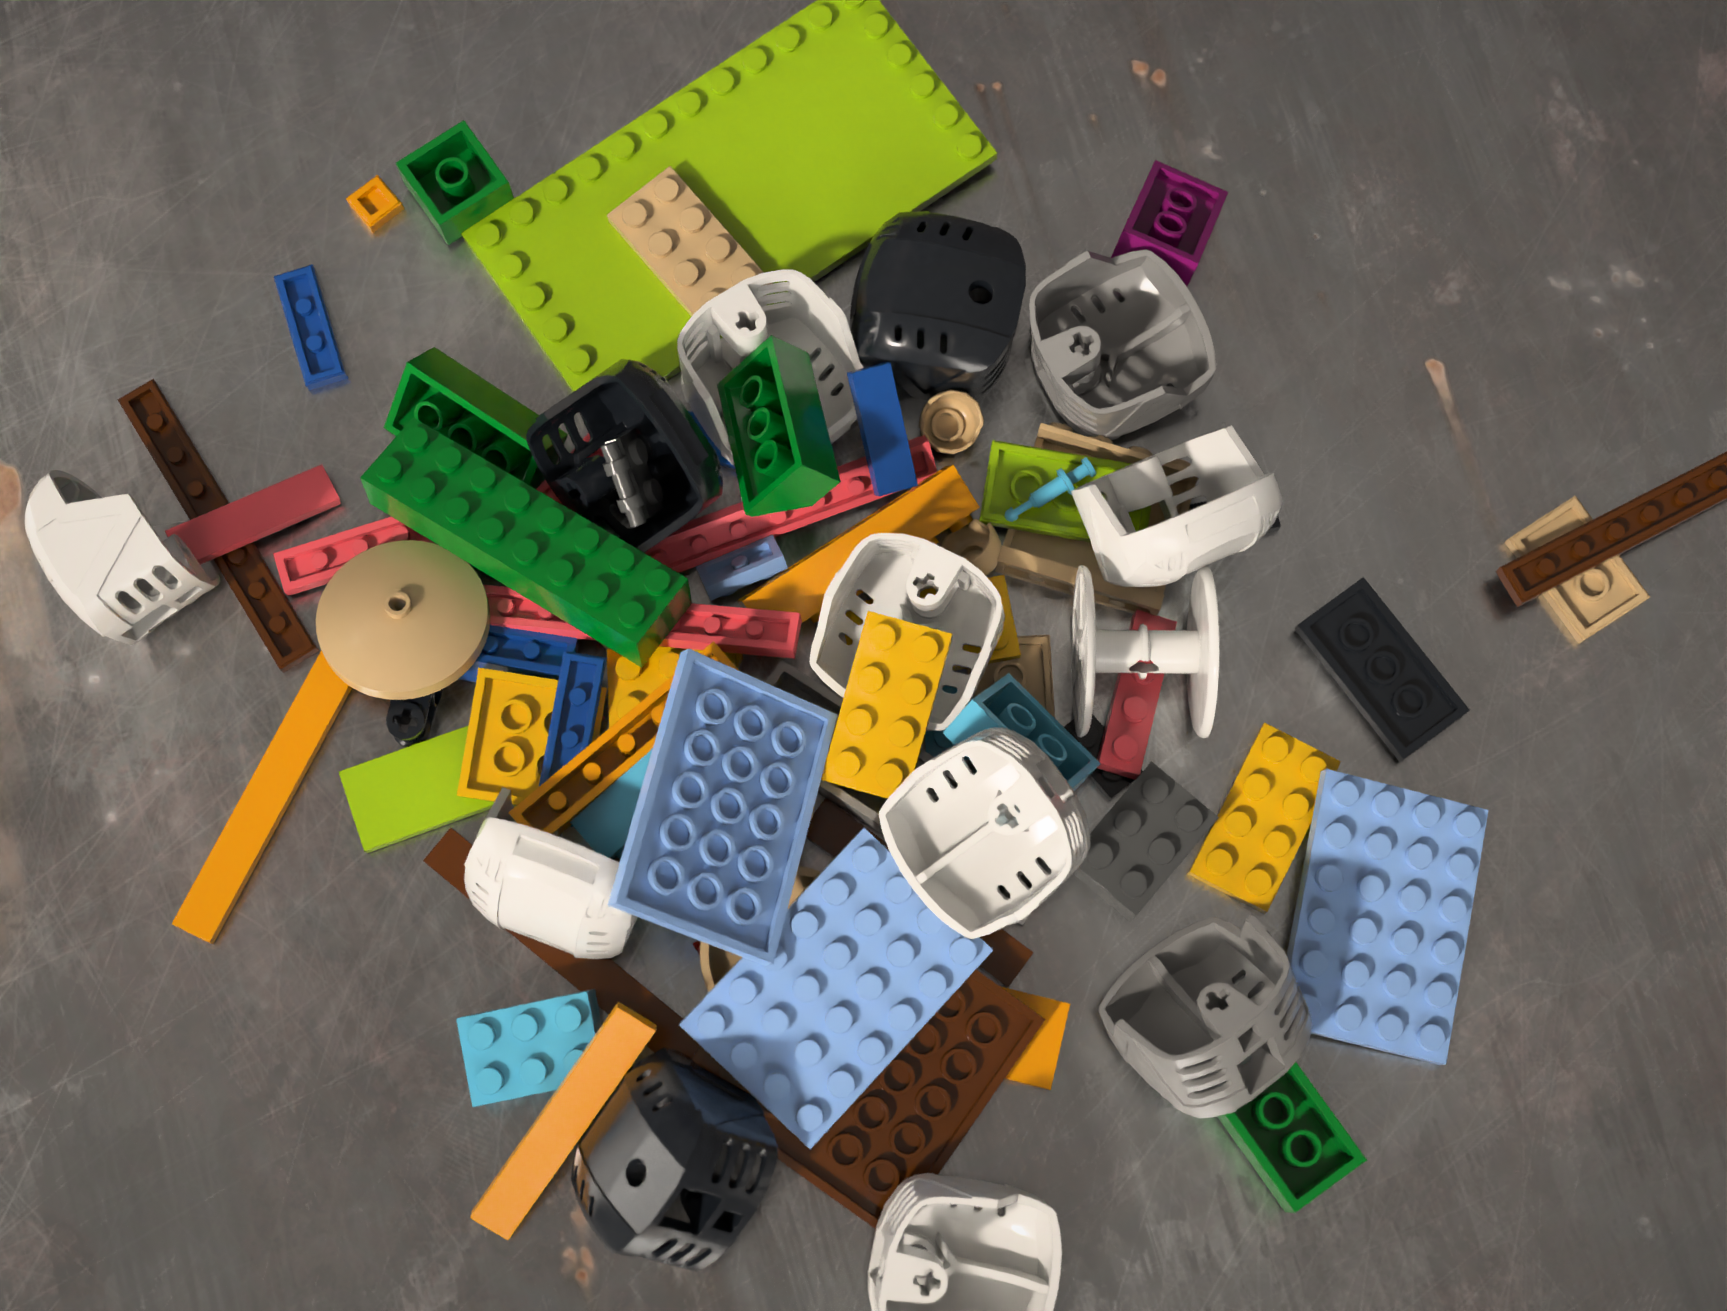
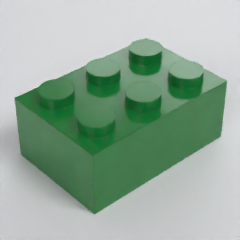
[1217,1062,1367,1213]

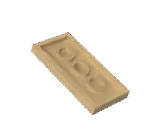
[607,166,773,317]

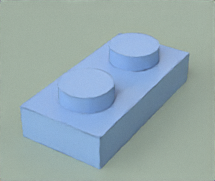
[696,534,788,601]

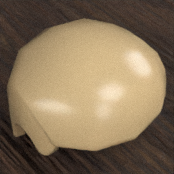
[918,389,984,455]
[941,519,1002,576]

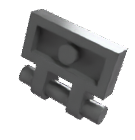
[600,429,664,527]

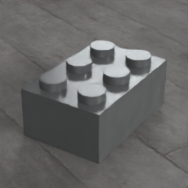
[1073,761,1219,922]

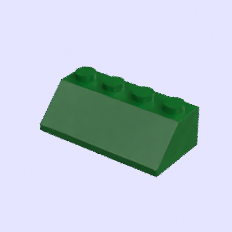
[717,335,841,517]
[384,347,568,489]

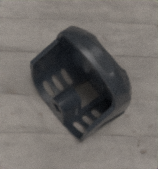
[849,211,1026,401]
[526,359,723,553]
[571,1047,778,1271]

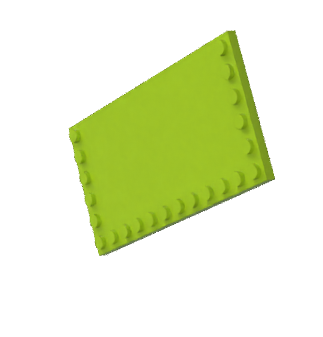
[461,0,997,392]

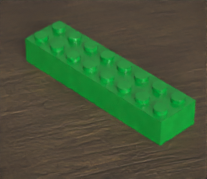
[360,417,692,667]

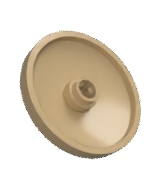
[316,540,490,700]

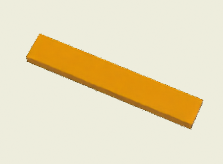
[470,1001,656,1240]

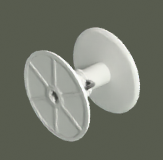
[1071,565,1219,738]

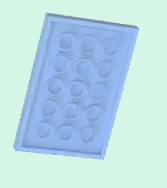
[608,648,838,965]
[1287,769,1489,1065]
[679,828,993,1149]

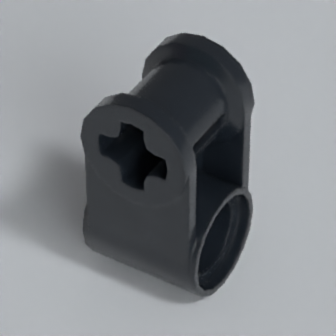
[386,689,443,748]

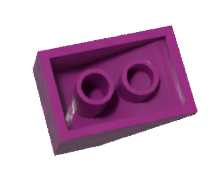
[1111,160,1228,287]

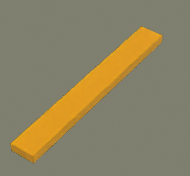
[172,650,352,944]

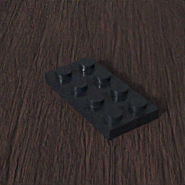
[1295,577,1470,762]

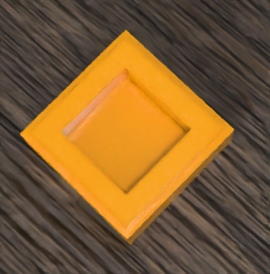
[346,175,405,233]

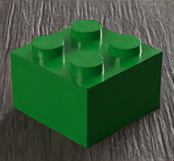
[395,120,514,245]

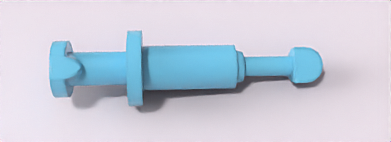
[1005,457,1097,522]

